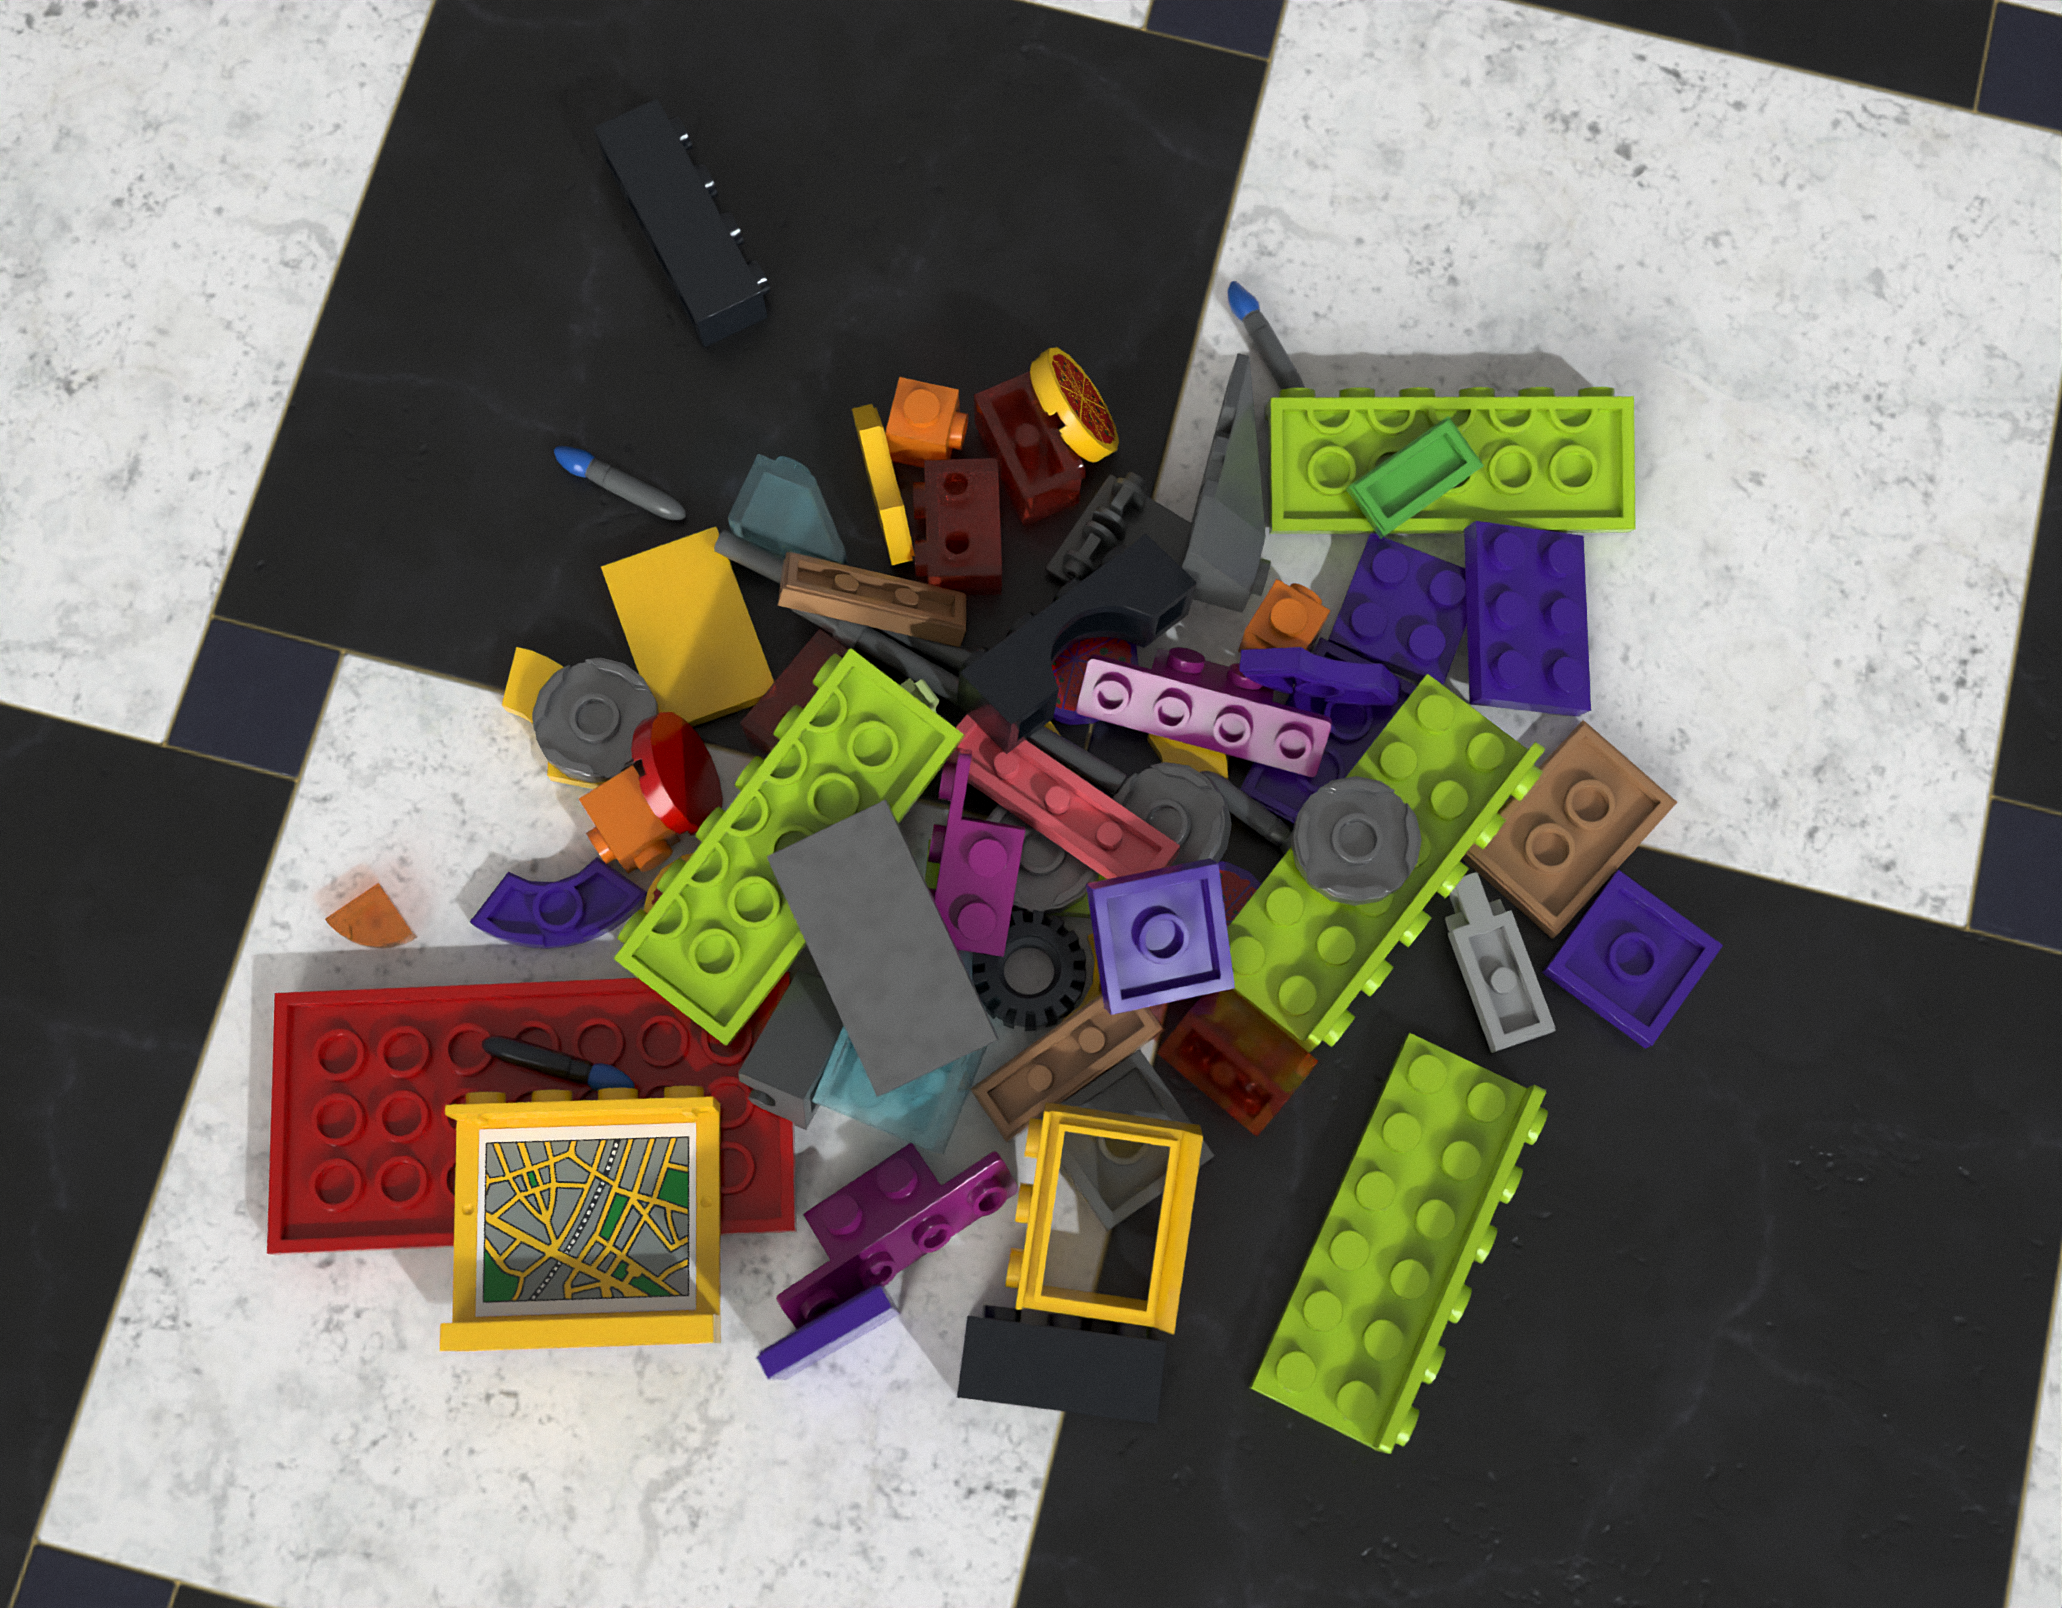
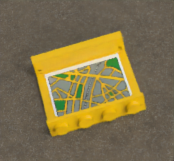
[439,1086,721,1352]

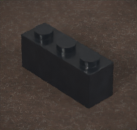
[957,1305,1166,1424]

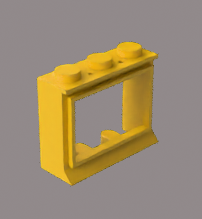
[1005,1102,1203,1334]

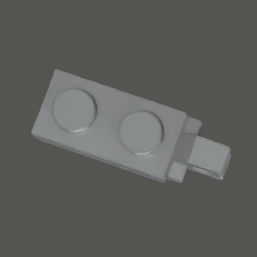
[1445,872,1556,1053]

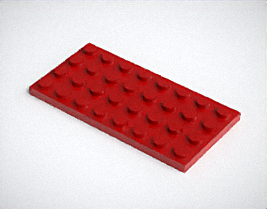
[267,972,797,1255]

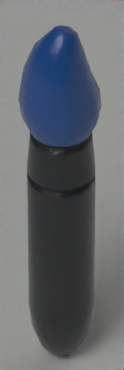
[482,1035,635,1091]

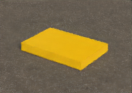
[601,526,779,727]

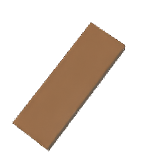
[778,552,966,647]
[970,994,1165,1142]

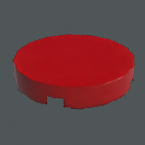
[631,712,723,836]

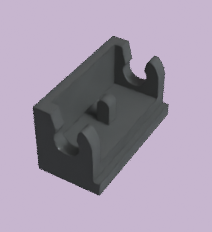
[738,970,853,1130]

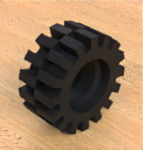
[972,910,1087,1031]

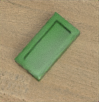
[1346,416,1484,539]

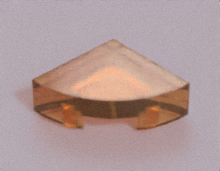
[325,883,417,949]

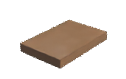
[1462,720,1678,939]

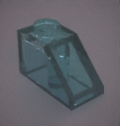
[728,454,848,565]

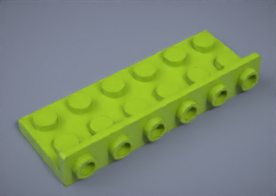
[1265,387,1636,534]
[613,648,965,1046]
[1227,674,1545,1053]
[1249,1033,1548,1454]

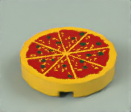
[1030,347,1119,463]

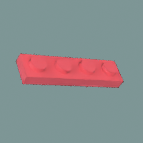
[943,714,1180,879]

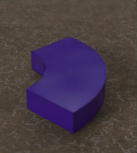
[1239,647,1401,706]
[470,857,647,949]

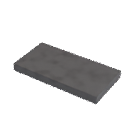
[767,800,999,1097]

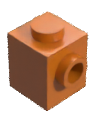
[885,377,969,473]
[1238,579,1331,653]
[579,765,681,874]

